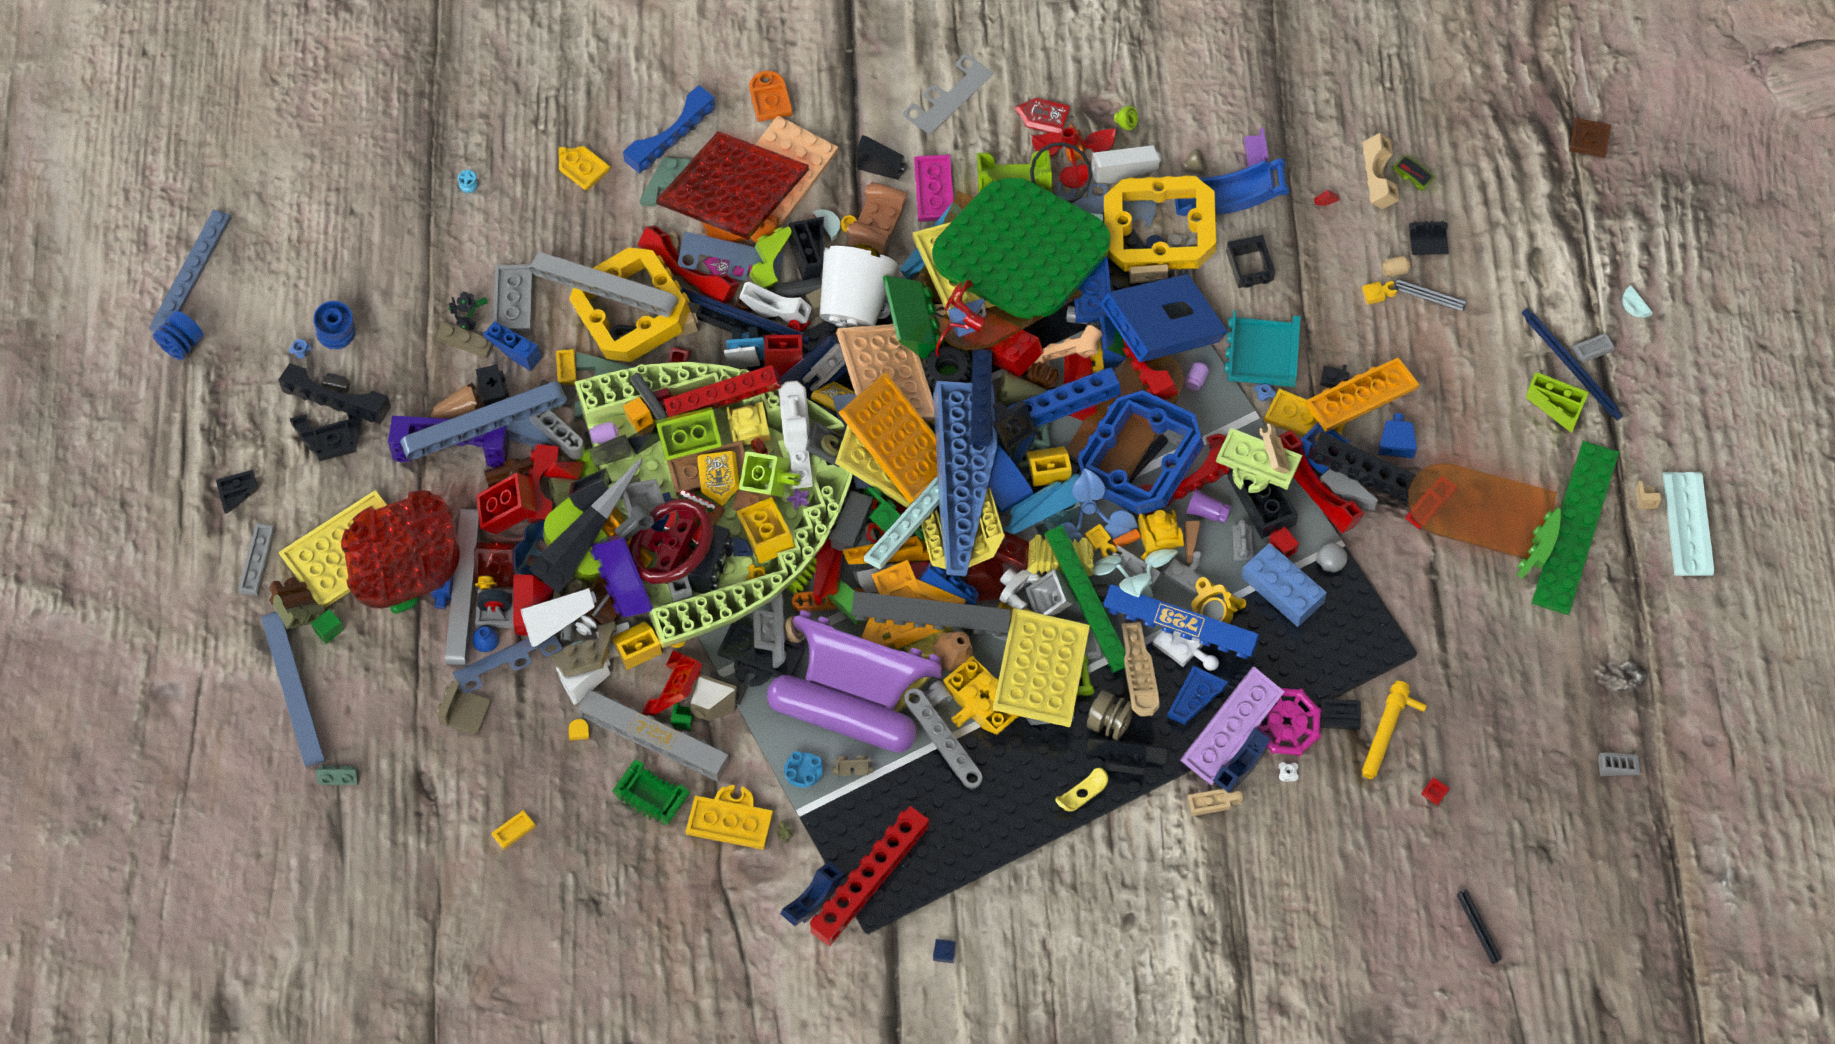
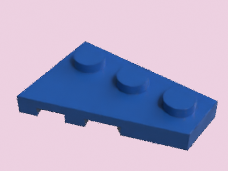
[1167,666,1228,725]

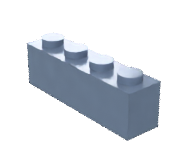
[507,417,565,455]

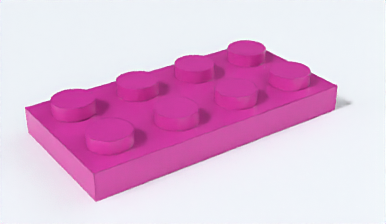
[914,155,954,222]

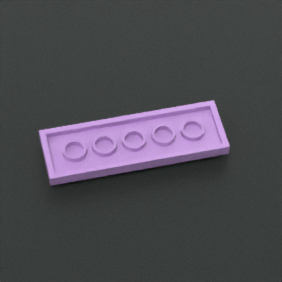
[1180,667,1284,785]

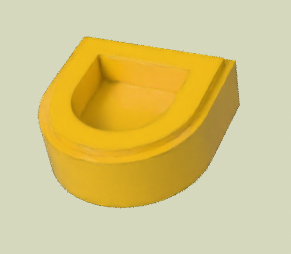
[569,719,589,740]

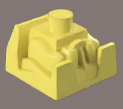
[726,402,771,445]

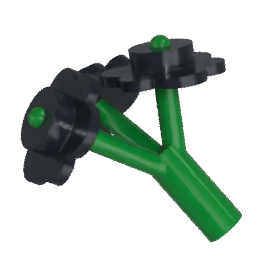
[448,291,487,330]

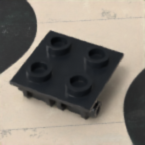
[1409,221,1449,255]

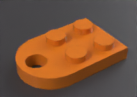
[749,71,792,122]

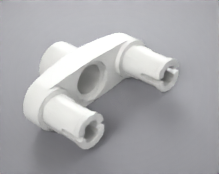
[999,568,1042,610]

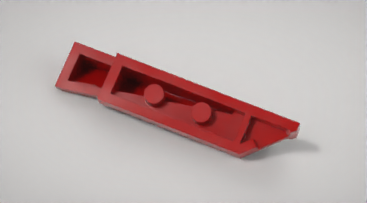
[1064,353,1096,421]
[813,528,844,606]

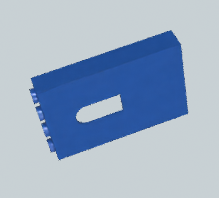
[1100,274,1228,363]

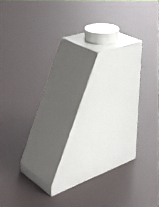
[556,657,611,705]

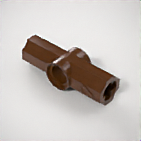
[484,457,534,487]

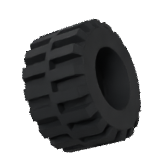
[924,345,972,392]

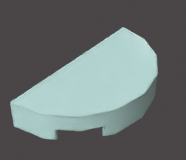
[813,209,840,241]
[1622,285,1653,318]

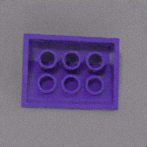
[590,535,653,617]

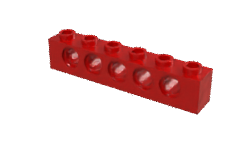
[663,365,782,417]

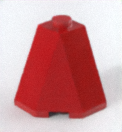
[513,575,554,636]

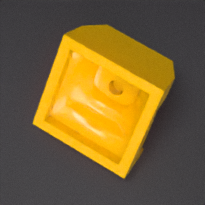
[1138,510,1184,553]

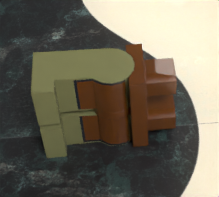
[269,577,325,629]

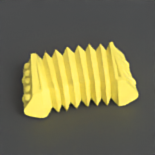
[1027,534,1094,577]

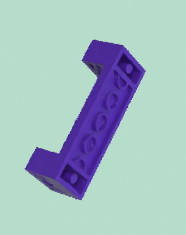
[388,416,510,468]

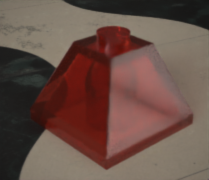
[965,558,1006,602]

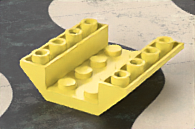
[921,488,1005,569]

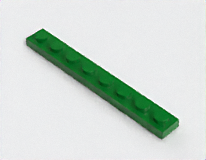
[1044,525,1126,673]

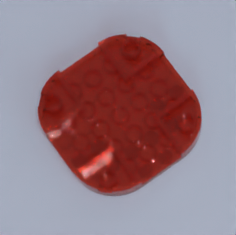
[341,490,460,609]

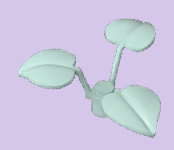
[1093,549,1179,598]

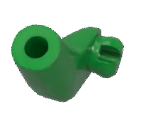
[390,585,422,614]

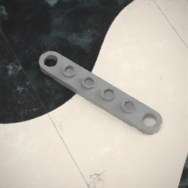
[904,688,982,789]

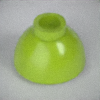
[1114,105,1138,131]

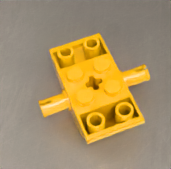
[943,656,1019,735]

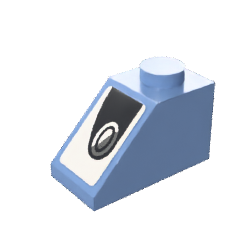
[948,298,987,337]

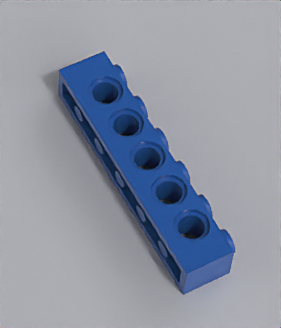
[1007,367,1121,428]

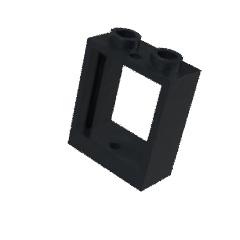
[1226,235,1275,288]

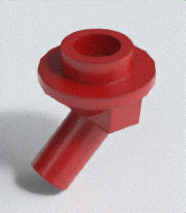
[787,319,811,332]

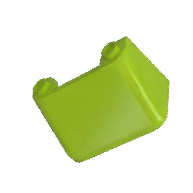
[976,150,1052,193]

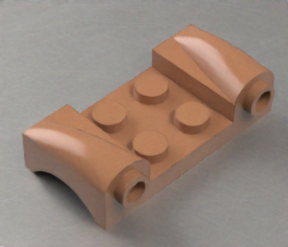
[847,182,907,254]

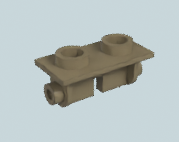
[832,755,873,777]

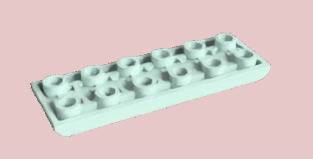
[1662,472,1714,576]

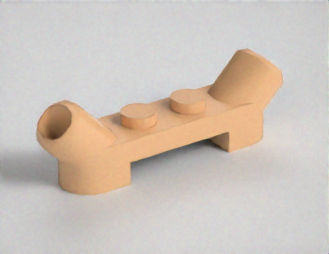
[1029,325,1103,368]

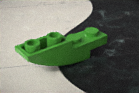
[1516,507,1561,579]

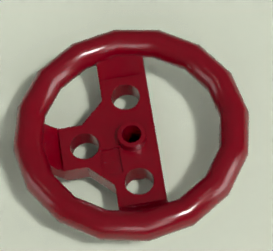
[629,499,714,584]

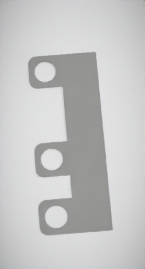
[903,54,994,135]

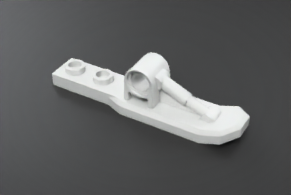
[779,381,813,489]

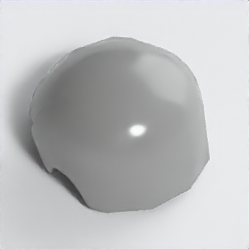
[1316,543,1347,572]

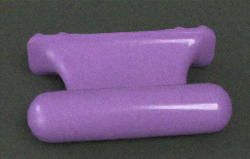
[767,610,943,753]

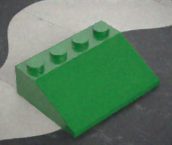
[883,276,944,360]

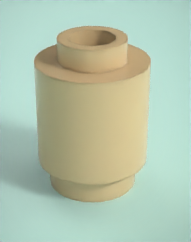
[1381,256,1410,277]

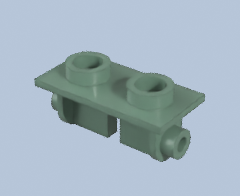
[316,765,358,785]

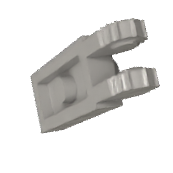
[802,343,846,392]

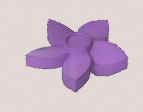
[787,488,809,510]

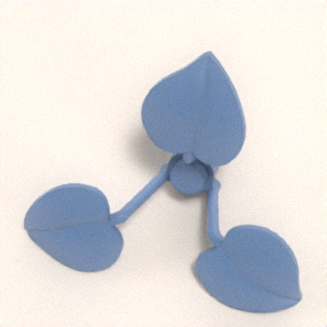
[1061,468,1138,543]

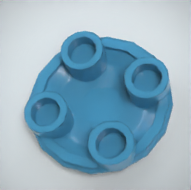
[784,751,823,788]

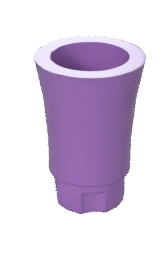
[1186,488,1231,523]

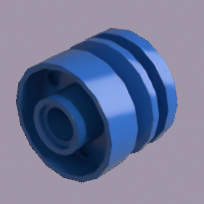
[313,301,355,350]
[153,310,204,360]

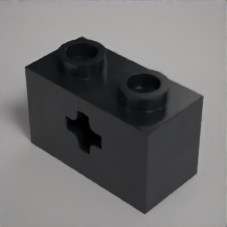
[475,364,509,407]

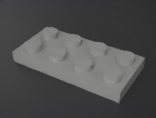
[493,264,533,332]

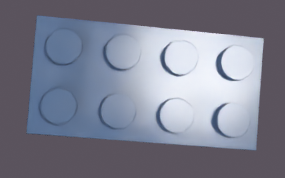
[1241,543,1327,627]

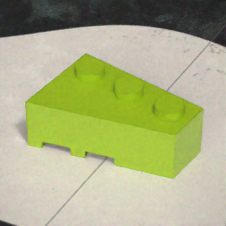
[1526,372,1589,433]

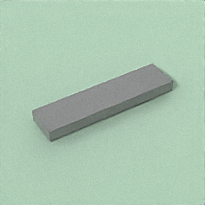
[238,523,276,596]

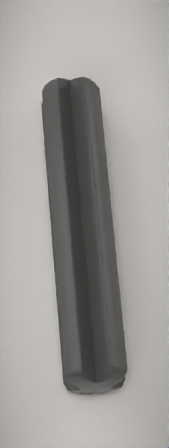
[630,373,668,420]

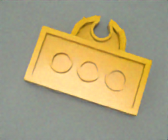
[686,785,773,850]

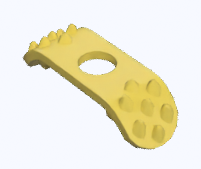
[1055,768,1108,812]

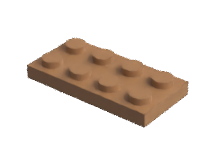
[667,441,745,496]

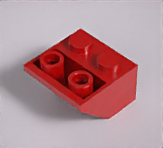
[764,334,803,378]

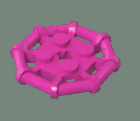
[1258,688,1322,757]

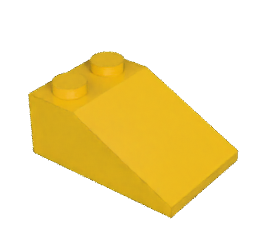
[736,497,795,564]

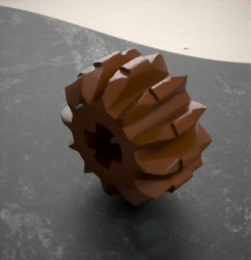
[1026,362,1059,391]

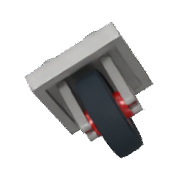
[475,589,514,628]

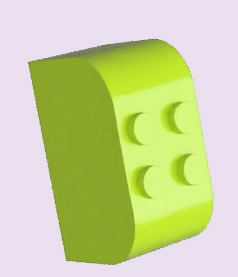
[543,497,608,582]

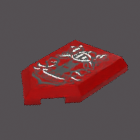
[1014,97,1071,135]

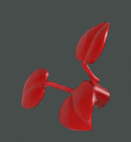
[1031,127,1116,189]
[936,279,985,357]

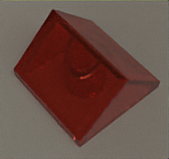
[992,531,1029,571]

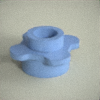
[289,339,312,359]
[1254,384,1276,401]

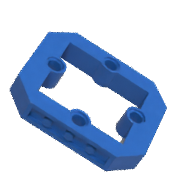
[1078,390,1204,515]

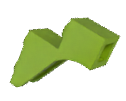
[749,226,791,290]

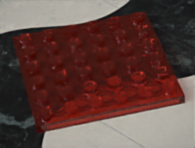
[657,131,809,240]

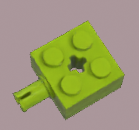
[739,451,801,497]

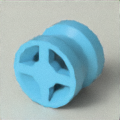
[458,170,478,193]

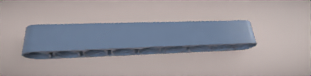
[400,381,567,460]
[261,611,325,768]

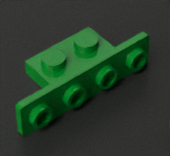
[865,487,925,541]

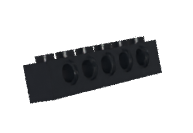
[1307,432,1422,503]

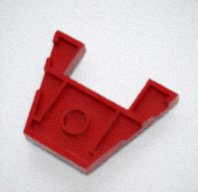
[641,650,702,716]

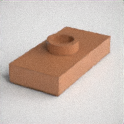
[733,490,775,511]

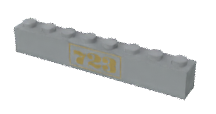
[578,689,729,782]

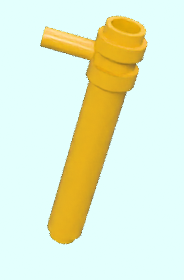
[1362,681,1427,779]

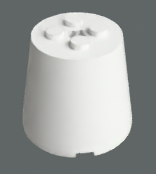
[820,246,898,328]

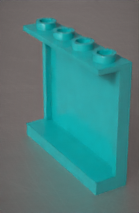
[1224,310,1301,387]

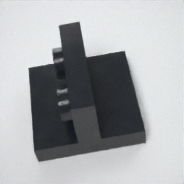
[992,401,1036,452]

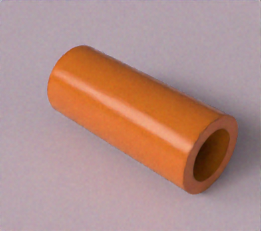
[1112,528,1141,548]

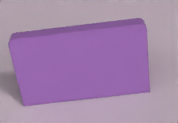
[1244,128,1269,167]

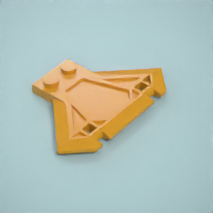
[861,560,966,649]

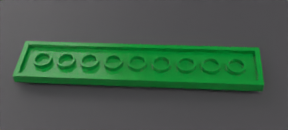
[1531,440,1619,616]

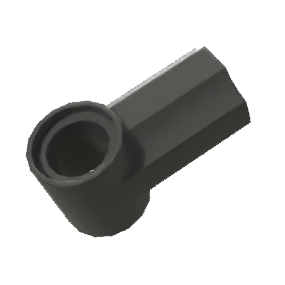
[615,504,654,542]

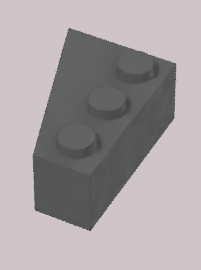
[829,491,873,551]

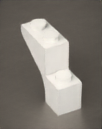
[739,282,812,324]

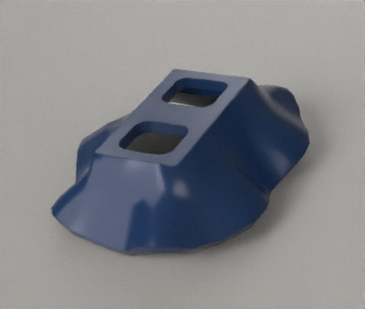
[513,520,545,582]

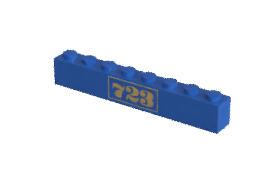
[1103,584,1261,659]

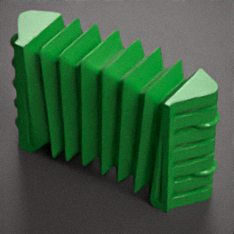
[612,760,691,826]

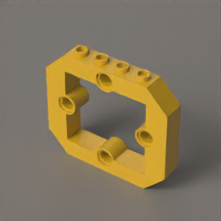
[1104,175,1216,272]
[569,247,690,362]

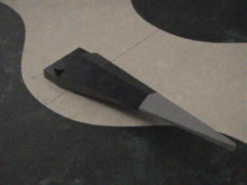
[529,459,642,594]

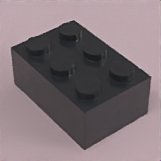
[688,524,734,594]

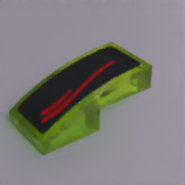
[1393,155,1435,191]

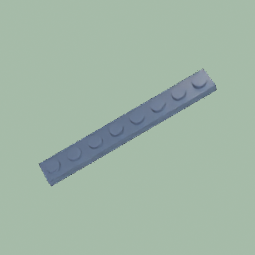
[149,209,231,332]

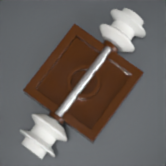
[575,576,619,636]

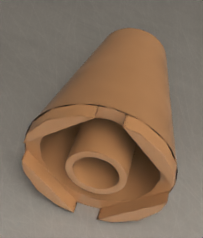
[431,382,484,419]

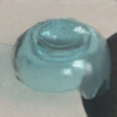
[1043,510,1073,530]

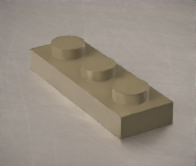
[435,322,494,358]

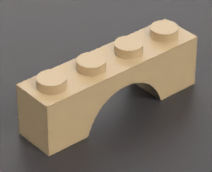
[1363,133,1400,209]

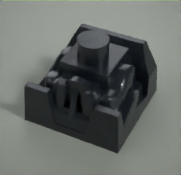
[568,468,612,513]

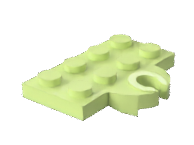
[1216,428,1302,493]

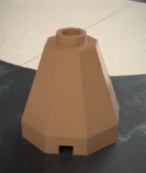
[932,631,974,672]

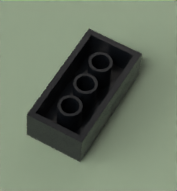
[1227,467,1298,539]

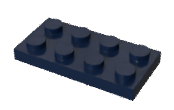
[779,336,846,401]

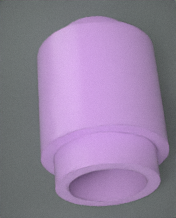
[1185,362,1209,391]
[589,421,619,444]

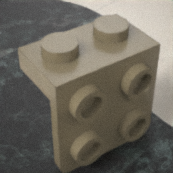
[436,680,490,734]

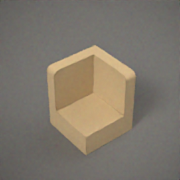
[1635,481,1661,509]

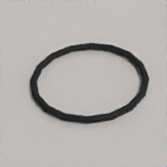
[1030,142,1092,203]

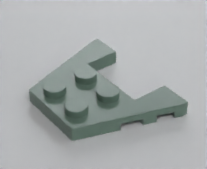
[639,157,711,211]
[575,352,632,420]

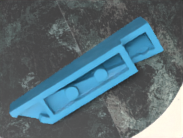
[1004,474,1080,534]

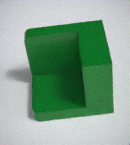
[311,610,344,644]
[671,702,694,731]

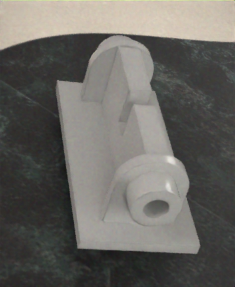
[1232,520,1253,561]

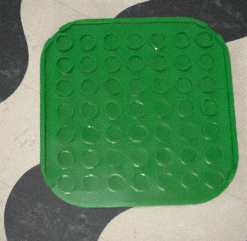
[932,178,1110,319]

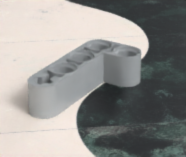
[529,406,584,459]

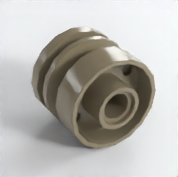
[1086,690,1133,741]

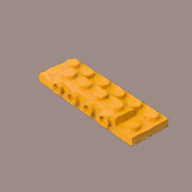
[1305,357,1419,432]

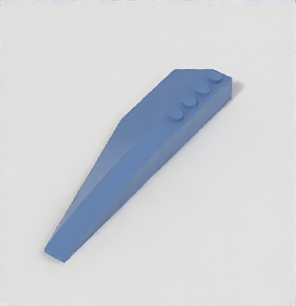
[933,381,997,576]

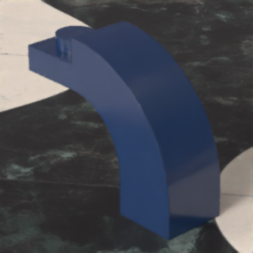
[1213,726,1273,793]
[780,861,844,926]

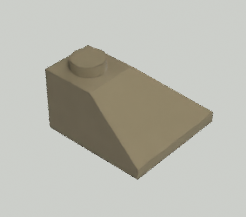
[690,674,737,721]

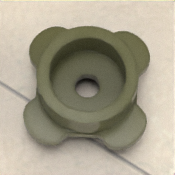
[776,821,793,844]

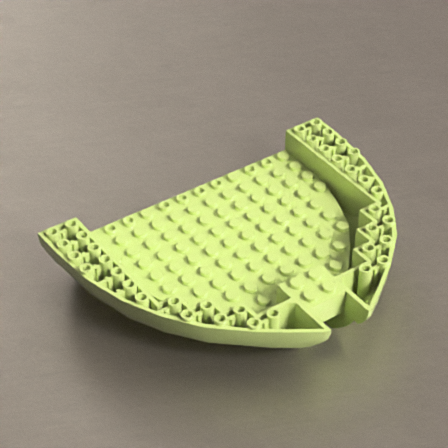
[575,362,853,648]

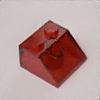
[474,542,516,587]

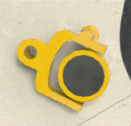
[1191,577,1246,624]

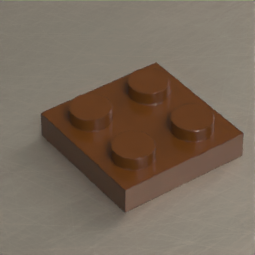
[1569,118,1611,158]

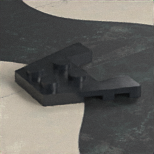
[290,413,362,461]

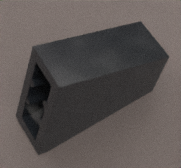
[857,135,907,180]

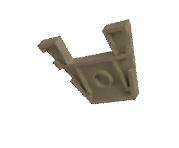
[545,622,617,678]

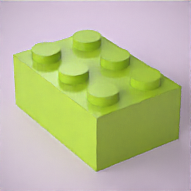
[655,406,722,461]

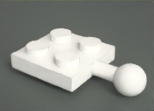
[1153,631,1219,671]

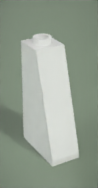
[1091,145,1161,188]
[520,588,597,647]

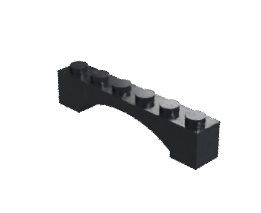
[278,363,391,424]

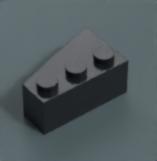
[788,216,824,280]

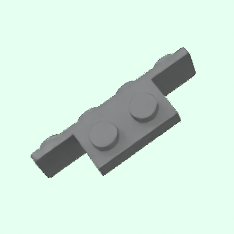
[753,592,786,668]

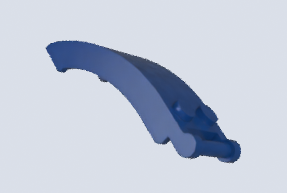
[1175,158,1289,216]
[987,444,1034,513]

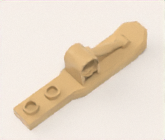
[1121,622,1160,716]

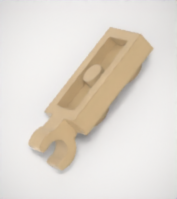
[1259,423,1290,474]
[1187,789,1243,816]

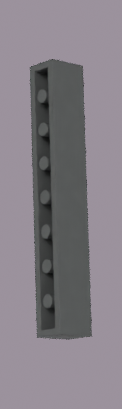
[851,591,1011,637]

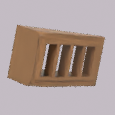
[1183,521,1200,564]

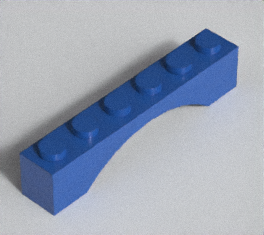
[623,85,715,174]

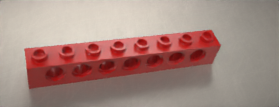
[810,806,929,947]

